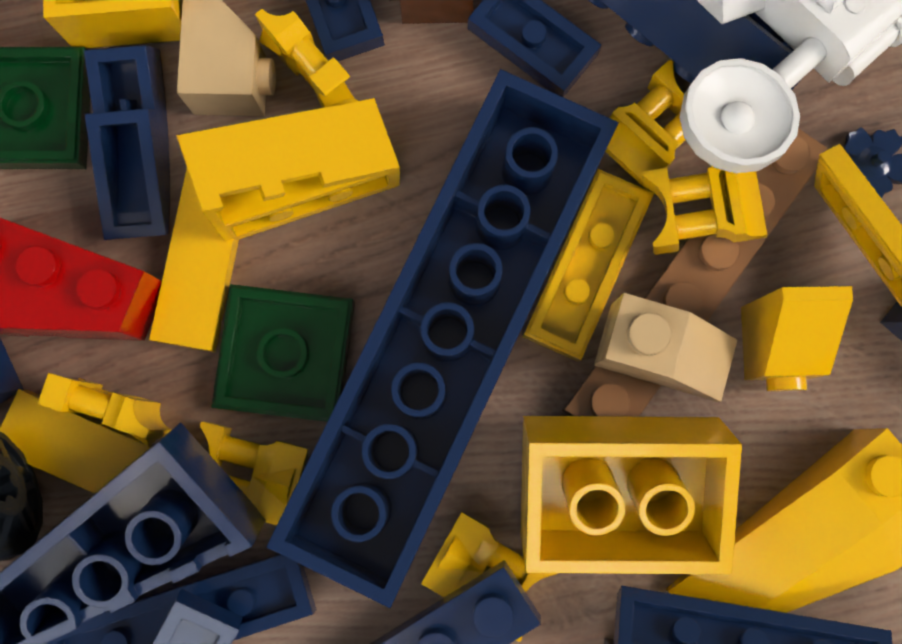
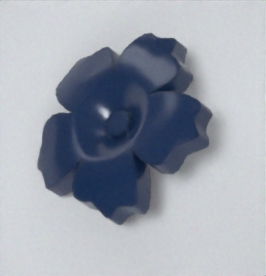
[843,127,902,198]

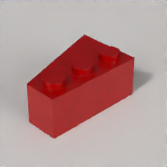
[0,218,162,341]

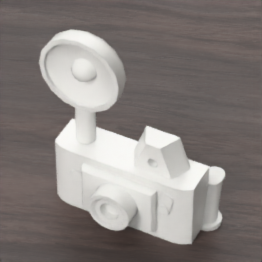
[679,0,902,174]

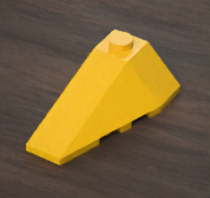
[665,428,902,613]

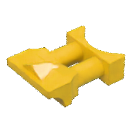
[255,9,355,108]
[605,60,685,190]
[642,167,768,255]
[37,372,172,447]
[200,422,309,525]
[421,511,558,642]

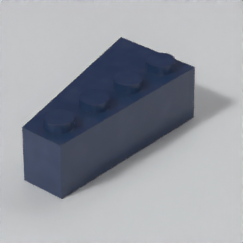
[0,422,266,644]

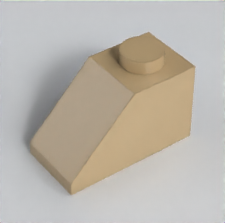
[177,0,276,116]
[594,293,737,402]

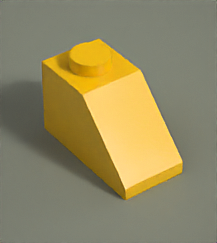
[741,286,853,392]

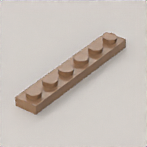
[562,128,828,417]

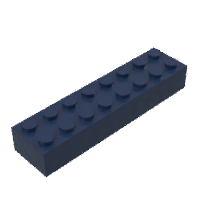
[267,69,619,608]

